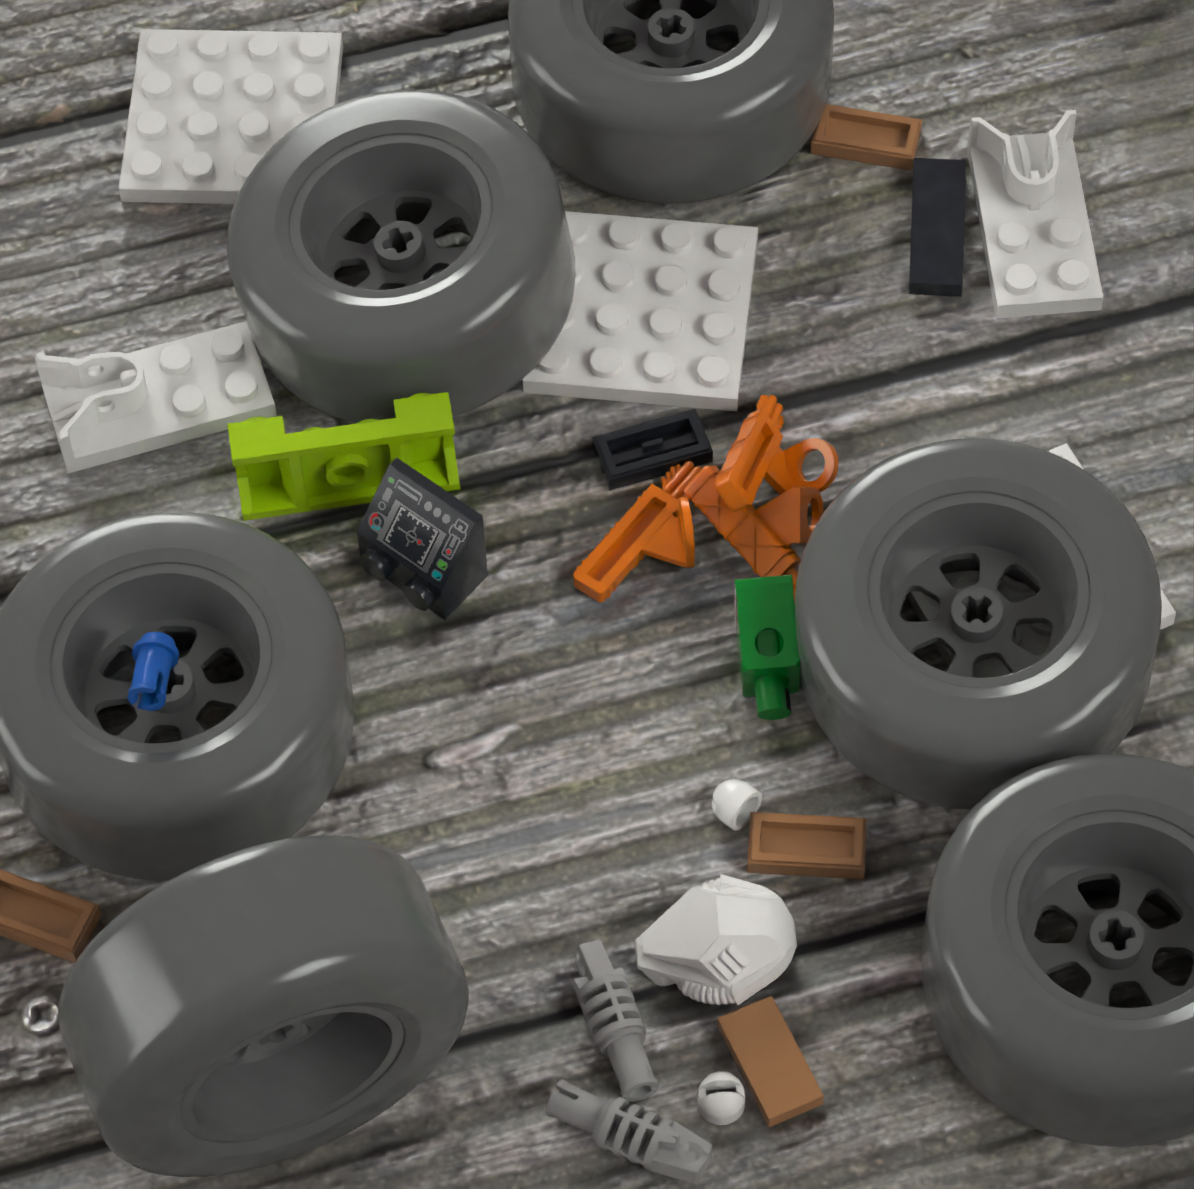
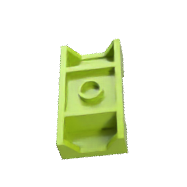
[227,392,460,521]

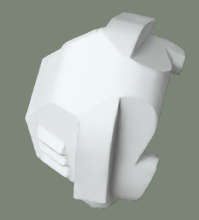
[635,874,797,1005]

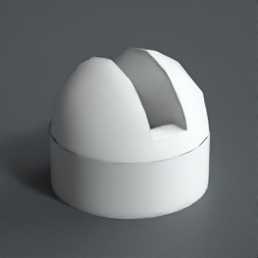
[712,779,762,831]
[697,1071,746,1125]

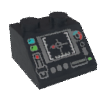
[357,457,488,620]

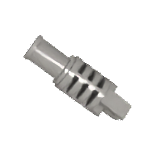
[572,940,659,1102]
[546,1079,713,1184]

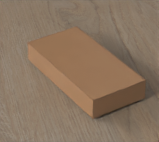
[811,104,923,171]
[747,812,867,879]
[0,869,102,963]
[717,995,824,1128]

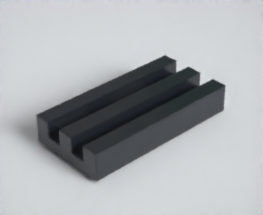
[592,408,713,491]

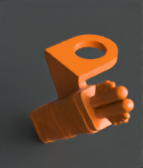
[714,395,839,512]
[573,461,702,603]
[684,466,824,602]

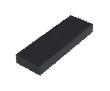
[909,158,966,297]

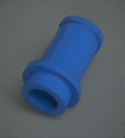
[127,632,180,711]

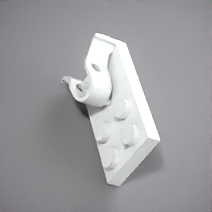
[967,110,1103,318]
[35,321,277,474]

